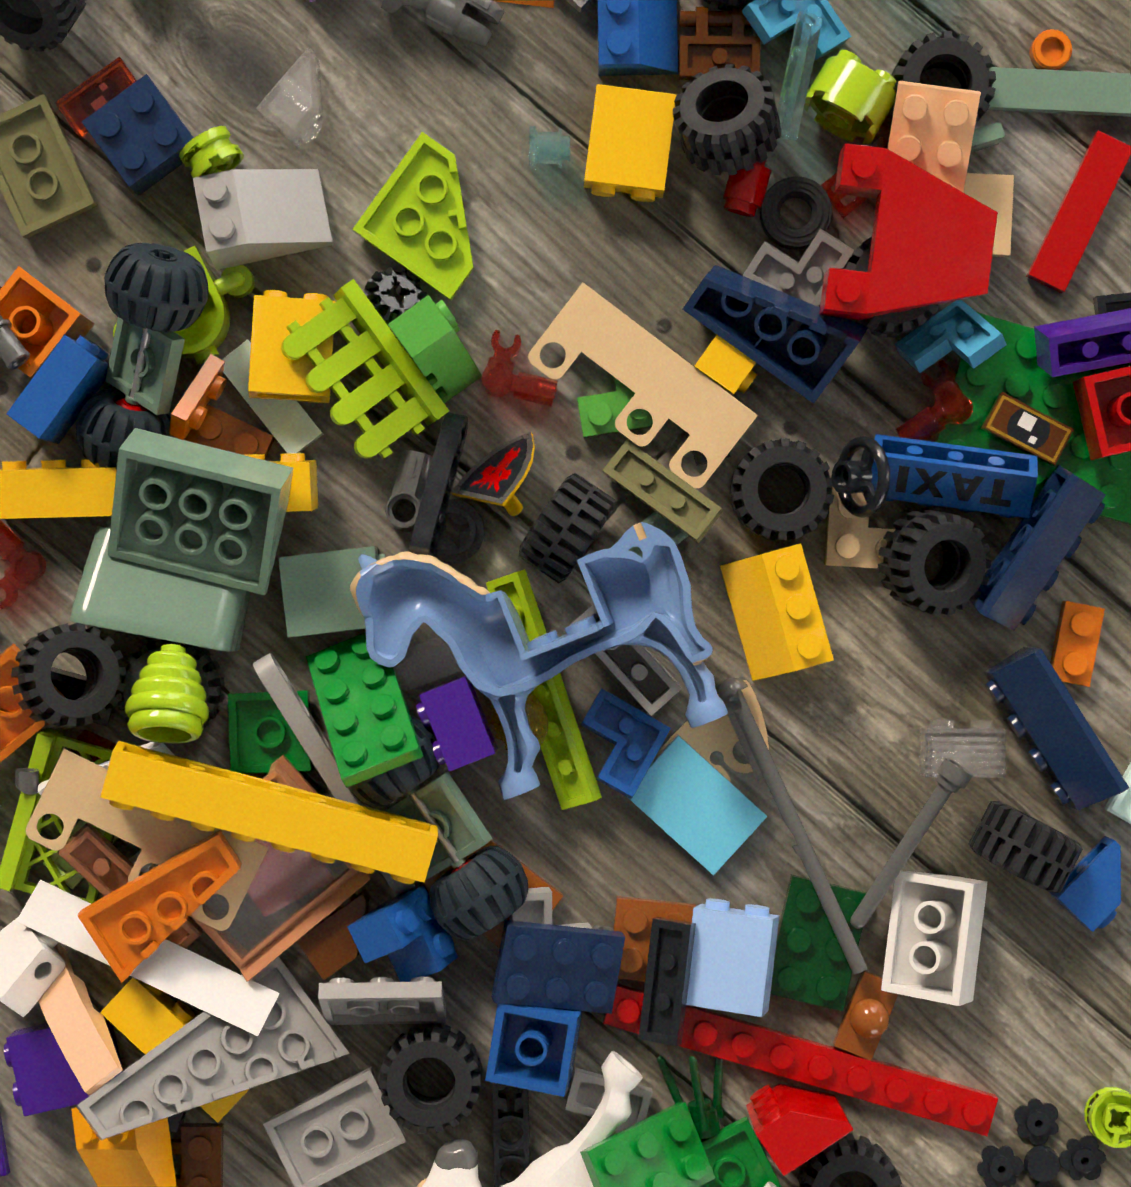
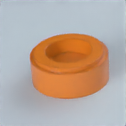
[1029,29,1072,70]

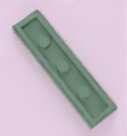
[988,67,1131,117]

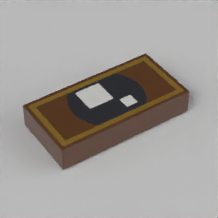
[981,392,1074,466]

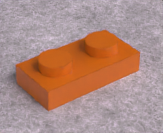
[169,354,227,440]
[1050,601,1105,687]

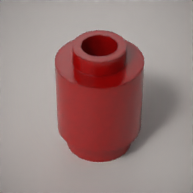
[723,160,772,217]

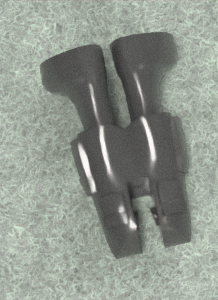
[381,0,505,47]

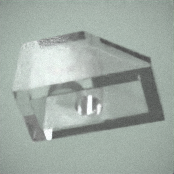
[256,47,323,148]

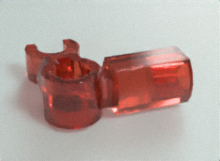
[482,330,558,407]
[896,360,973,441]
[0,519,46,609]

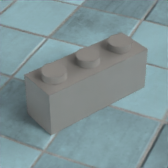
[570,603,681,716]

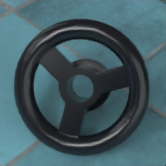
[831,436,890,518]

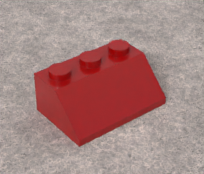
[746,1083,854,1176]

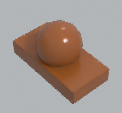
[833,971,898,1061]

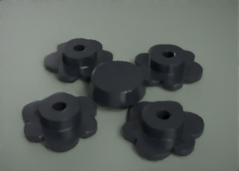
[977,1098,1106,1187]

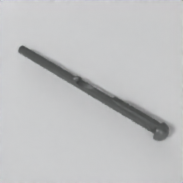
[718,678,868,975]

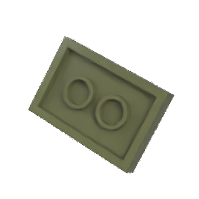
[0,94,98,239]

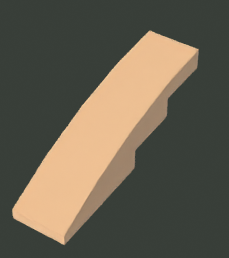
[38,943,123,1096]

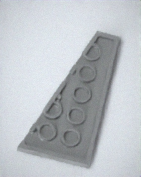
[76,956,350,1140]

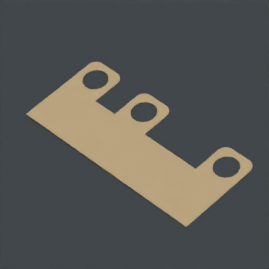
[528,282,758,488]
[26,749,268,931]

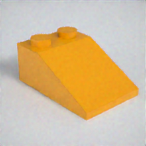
[71,1107,177,1187]

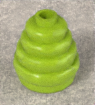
[125,644,209,744]

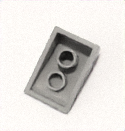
[193,169,334,270]

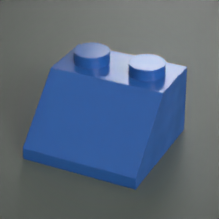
[597,0,678,76]

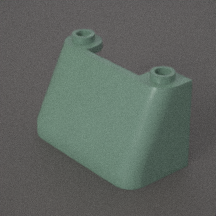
[70,520,251,652]

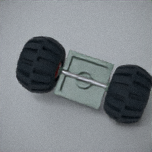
[76,243,208,469]
[348,715,529,940]

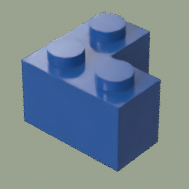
[347,885,458,982]

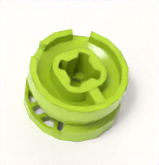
[179,126,244,178]
[1084,1087,1131,1148]

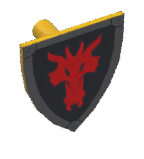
[451,431,535,516]

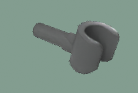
[15,768,42,794]

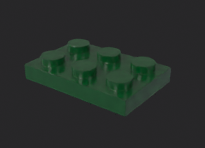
[770,874,867,1011]

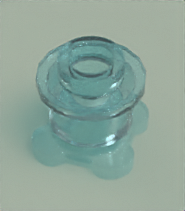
[529,126,570,170]

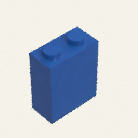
[6,335,109,444]

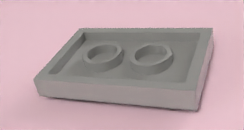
[318,977,447,1025]
[263,1067,407,1187]

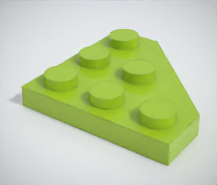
[352,132,474,301]

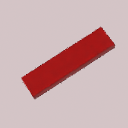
[1026,130,1131,294]

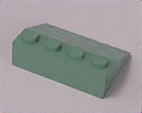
[108,428,294,595]

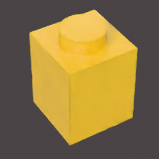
[694,335,758,396]

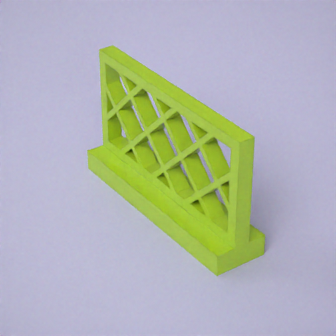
[0,728,114,904]

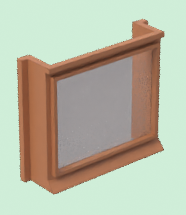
[148,755,371,982]

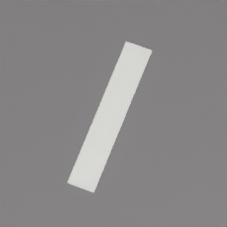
[16,880,280,1036]

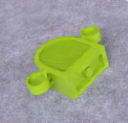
[113,245,255,365]

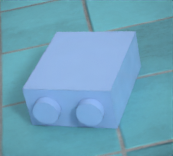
[686,898,780,1017]

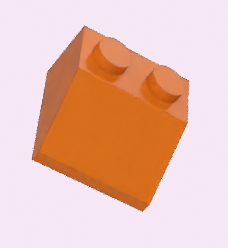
[0,266,94,378]

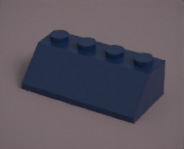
[969,465,1106,631]
[984,647,1129,810]

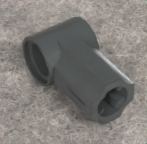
[385,449,433,532]

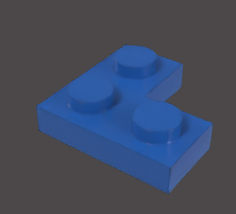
[581,688,671,799]

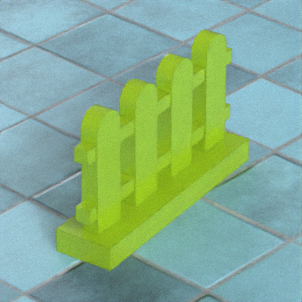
[281,279,449,459]

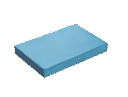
[627,735,767,876]

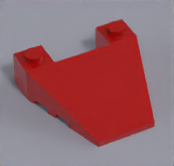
[819,143,998,320]

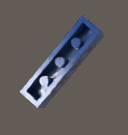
[871,434,1038,518]

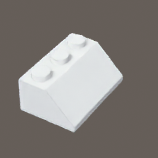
[881,871,988,1006]

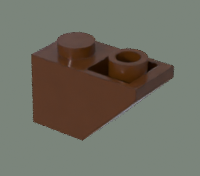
[296,889,370,981]

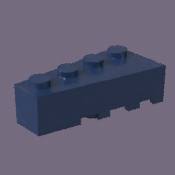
[682,265,869,404]

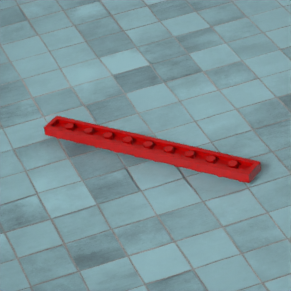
[603,983,999,1137]

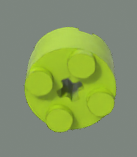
[802,50,896,144]

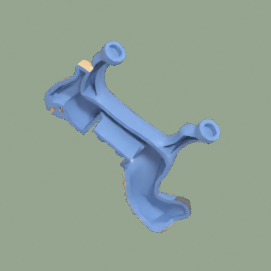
[350,522,728,800]

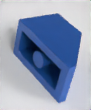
[1049,836,1121,932]

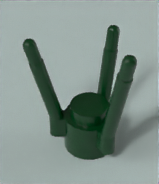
[657,1056,724,1139]

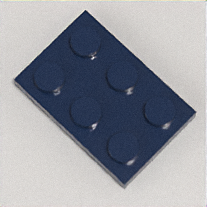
[491,920,625,1014]

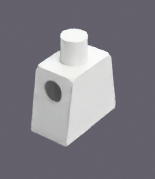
[0,918,65,1017]

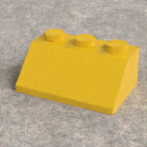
[720,543,834,681]

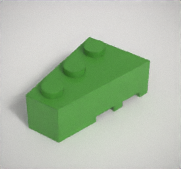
[388,295,483,403]

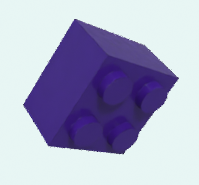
[416,675,498,772]

